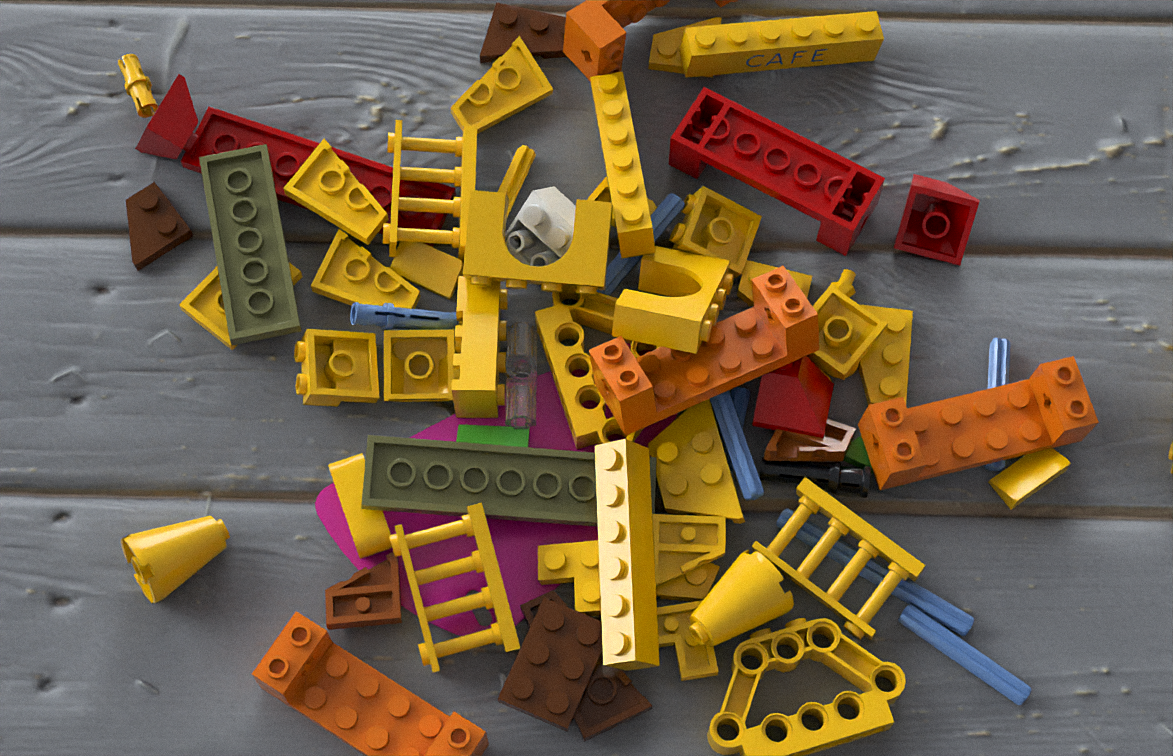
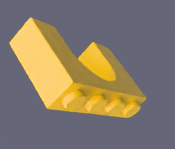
[463,190,613,296]
[612,246,734,354]

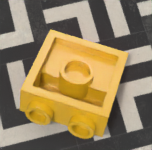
[669,186,762,278]
[294,329,380,407]

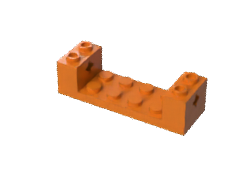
[563,0,738,82]
[589,265,819,436]
[858,356,1099,491]
[252,611,489,756]

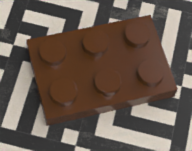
[498,597,603,732]

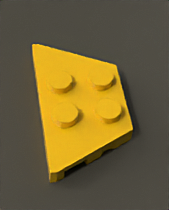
[648,399,745,524]

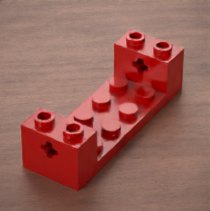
[668,87,885,256]

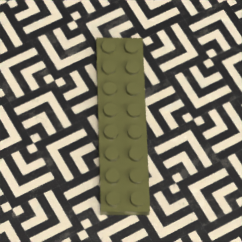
[361,435,657,527]

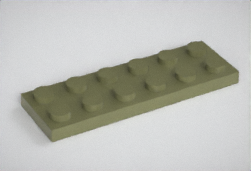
[199,144,302,345]

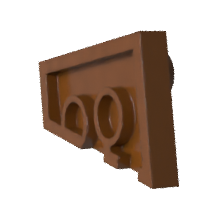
[479,2,567,63]

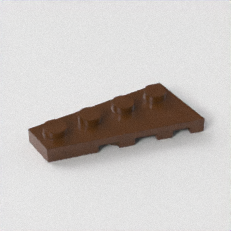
[520,590,652,742]

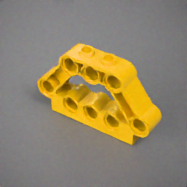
[535,287,661,449]
[707,618,906,756]

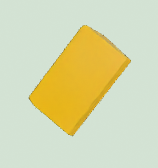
[390,241,464,300]
[988,448,1071,510]

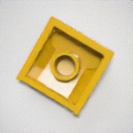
[807,284,888,380]
[384,329,456,402]

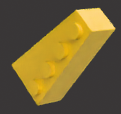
[451,276,508,418]

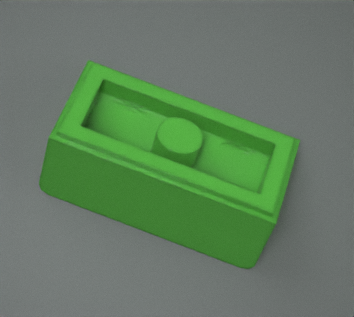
[456,424,530,447]

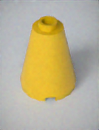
[121,516,230,604]
[688,550,794,647]

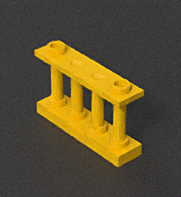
[383,120,477,261]
[752,477,926,640]
[389,502,520,672]

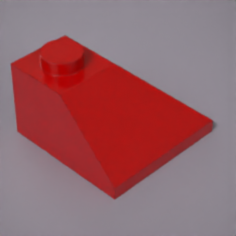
[135,74,198,160]
[894,174,980,266]
[752,356,834,438]

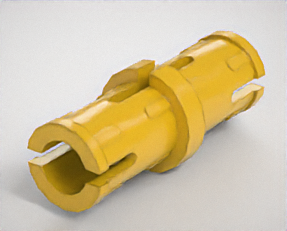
[118,54,158,118]

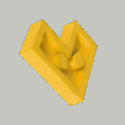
[538,540,601,616]
[657,600,719,681]

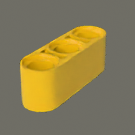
[328,453,392,559]

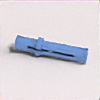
[350,302,458,330]

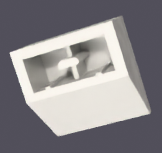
[505,186,576,266]

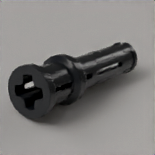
[760,457,871,498]

